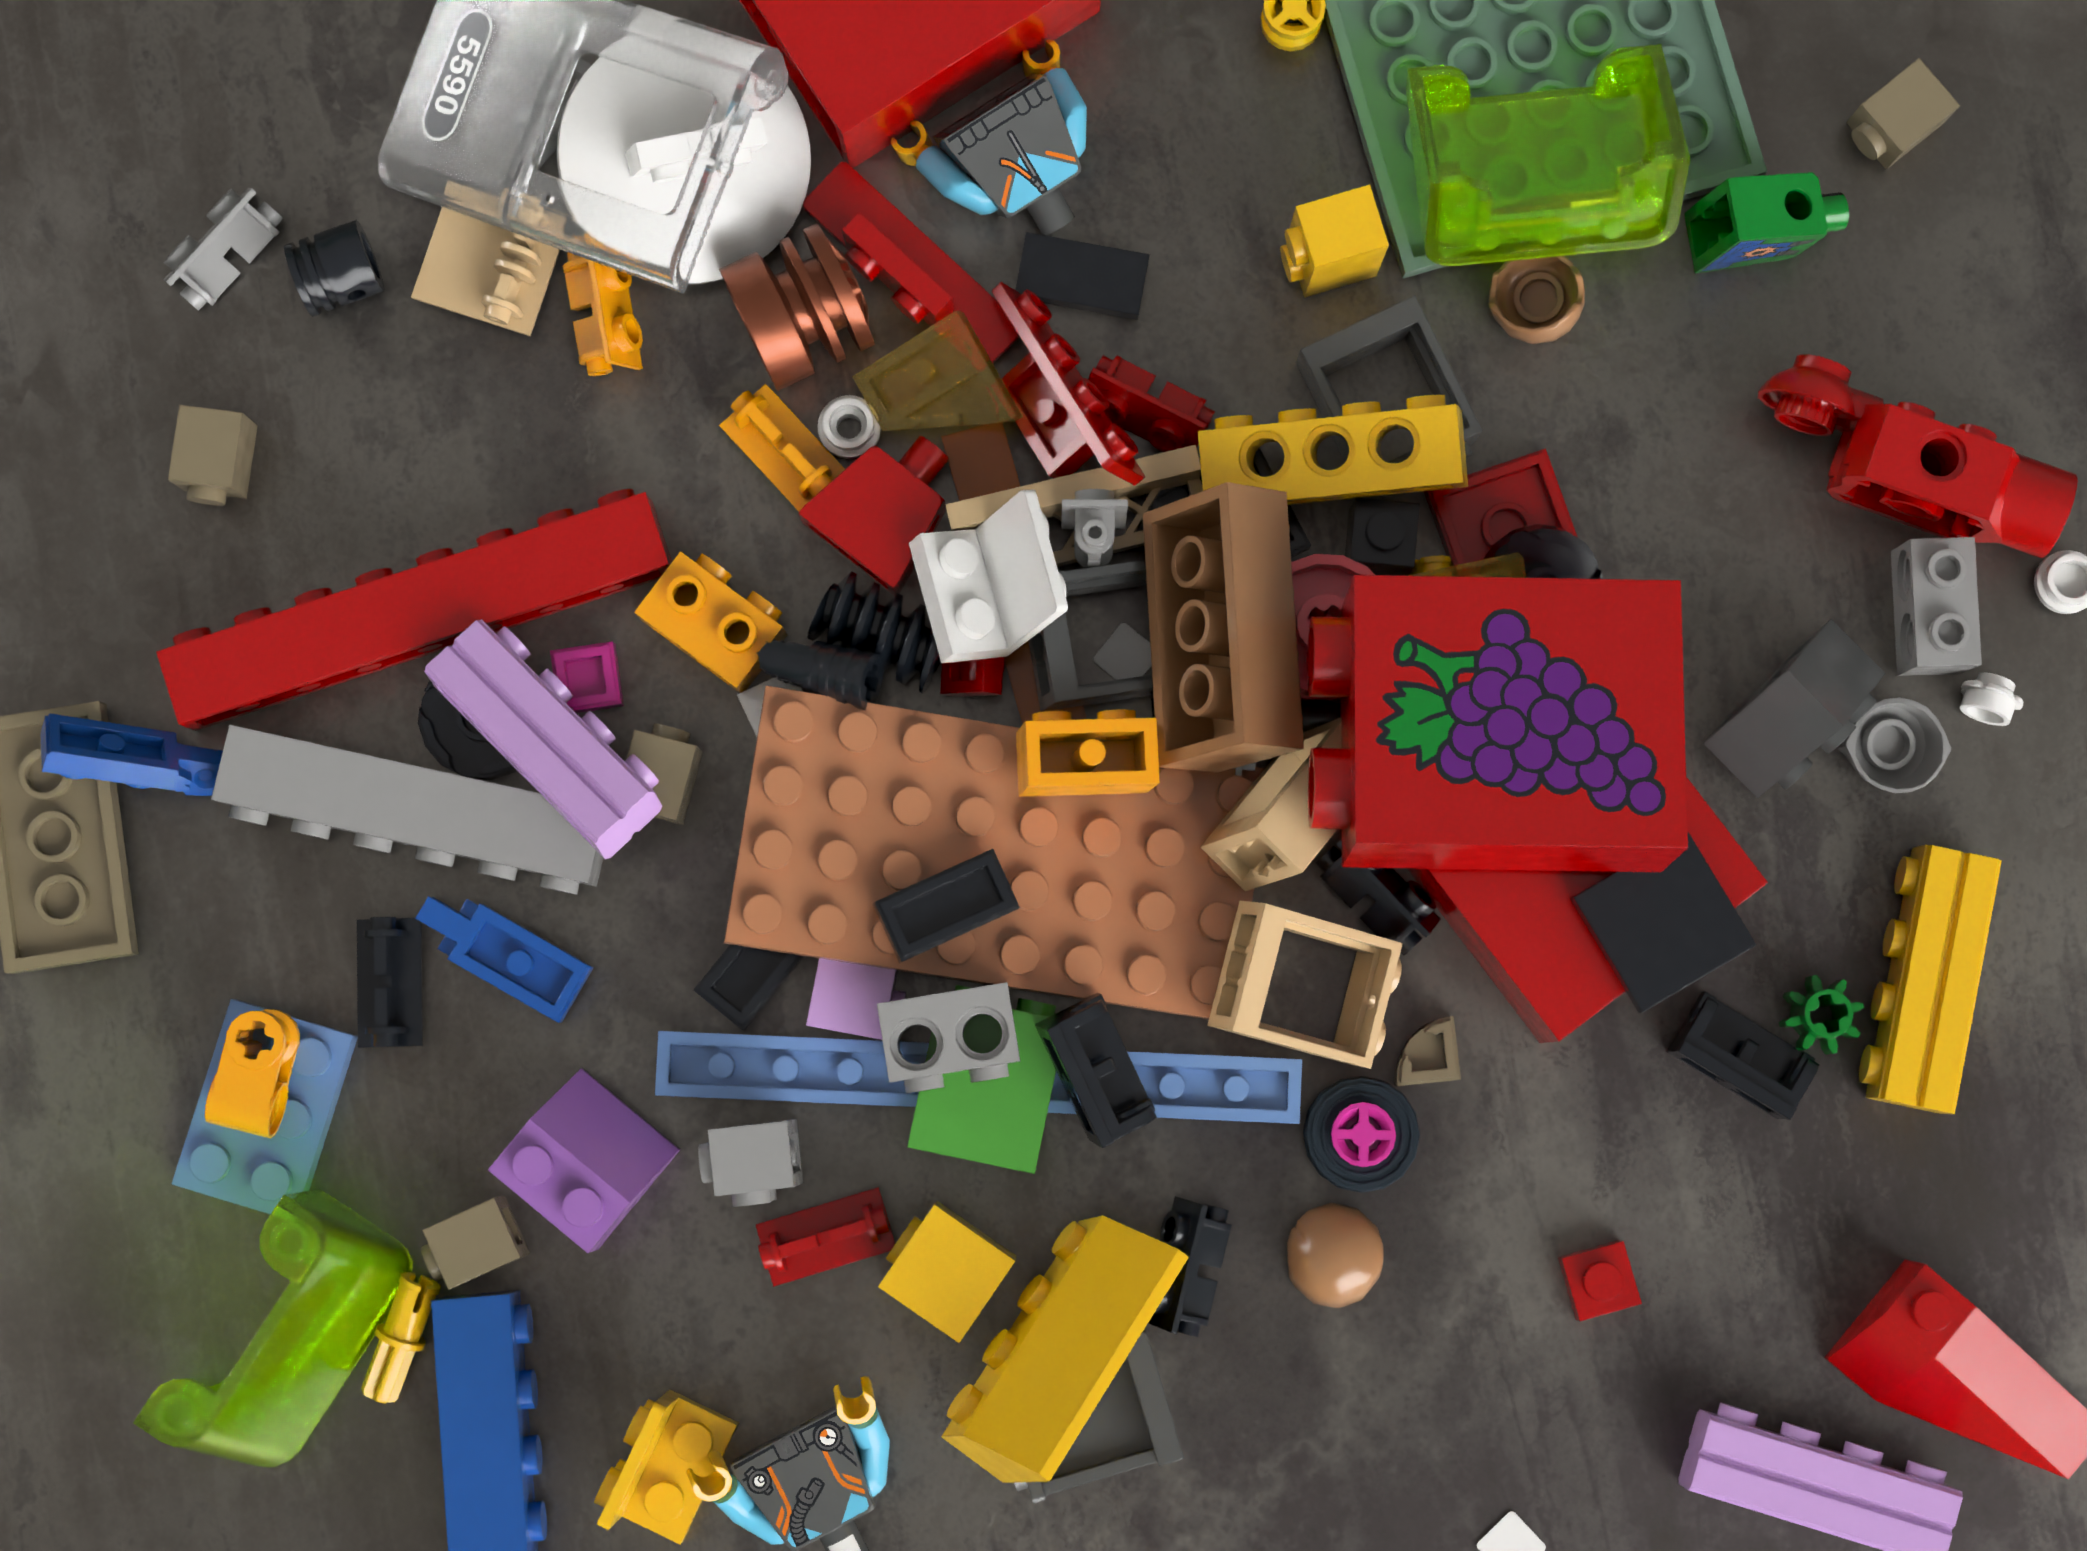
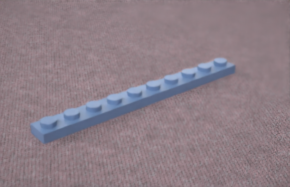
[655,1031,1302,1124]

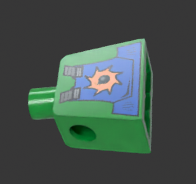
[1684,172,1849,273]

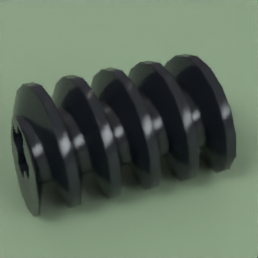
[807,571,940,694]

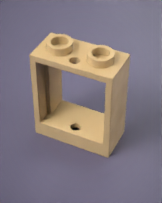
[1200,717,1342,891]
[1207,901,1403,1069]

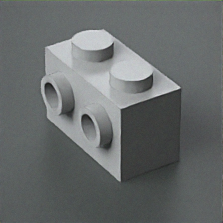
[698,1119,804,1207]

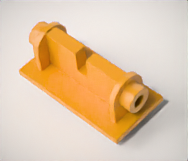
[562,238,643,376]
[719,383,845,512]

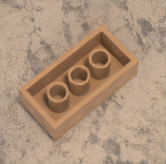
[1143,482,1304,772]

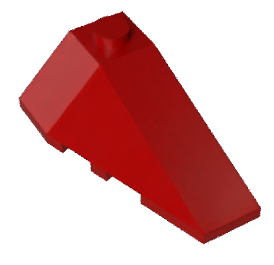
[1824,1259,2087,1479]

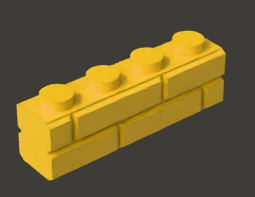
[1859,844,2002,1114]

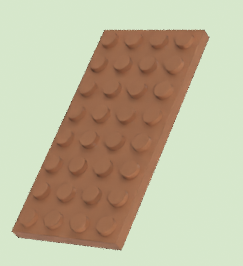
[724,686,1264,1020]

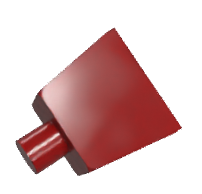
[798,435,949,596]

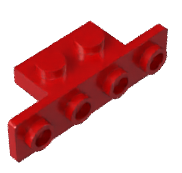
[803,162,1020,373]
[992,282,1145,486]

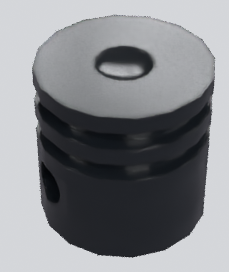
[284,219,385,317]

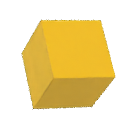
[878,1201,1016,1343]

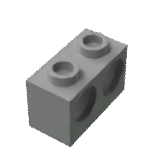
[1891,537,1982,676]
[877,982,1021,1093]

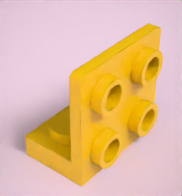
[594,1390,739,1545]

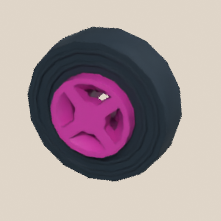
[1303,1076,1420,1193]

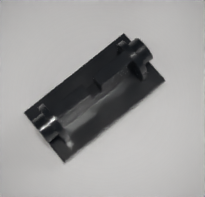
[1316,838,1441,955]
[357,917,423,1048]
[1148,1196,1232,1337]

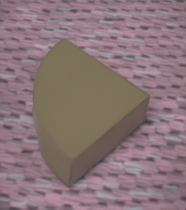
[1394,1016,1461,1086]

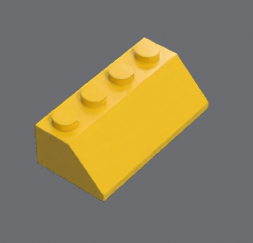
[941,1215,1189,1483]

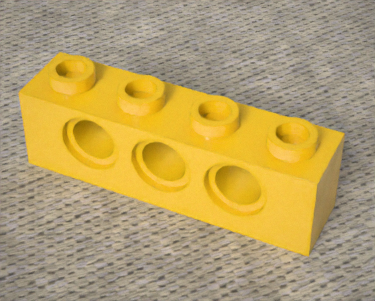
[1198,395,1468,505]

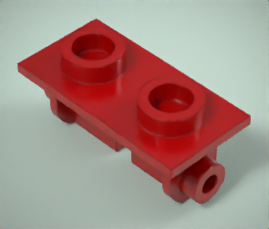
[1088,355,1216,452]
[755,1187,896,1287]

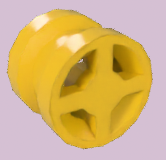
[1260,0,1326,52]

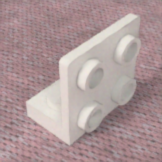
[909,489,1068,663]

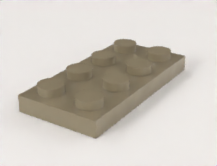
[0,701,139,974]

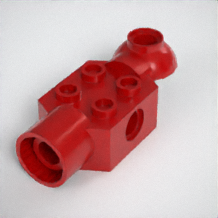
[1758,354,2078,558]

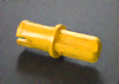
[361,1272,441,1404]

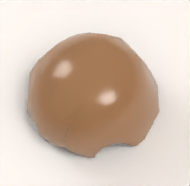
[1489,247,1585,344]
[1287,1203,1384,1308]

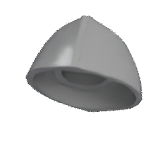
[1837,697,1951,793]

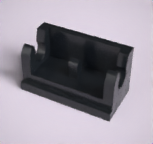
[1666,992,1820,1120]
[1035,993,1157,1148]

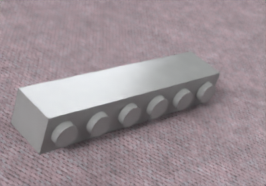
[211,725,603,895]

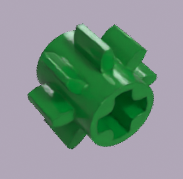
[1778,975,1864,1055]

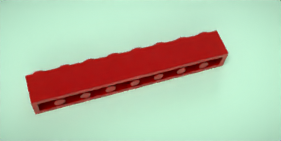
[156,489,672,731]

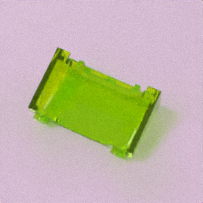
[1406,44,1690,266]
[133,1189,413,1467]

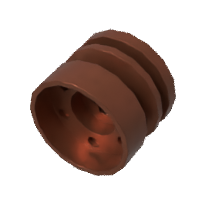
[719,223,875,391]

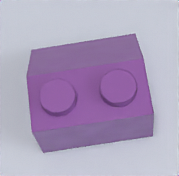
[488,1068,681,1253]

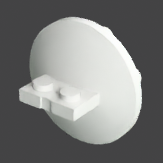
[557,27,811,285]

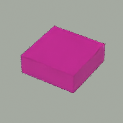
[550,641,624,713]

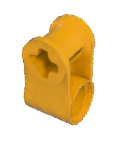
[205,1009,300,1139]

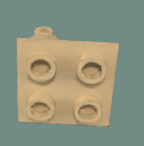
[411,180,571,337]

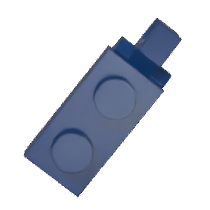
[40,713,223,796]
[415,896,594,1023]

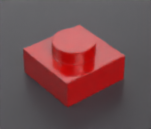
[940,657,1004,697]
[1558,1240,1642,1321]

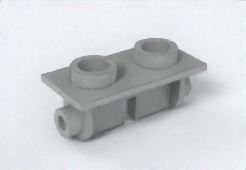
[163,188,283,311]
[1062,489,1128,568]

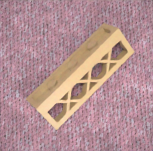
[945,445,1203,567]

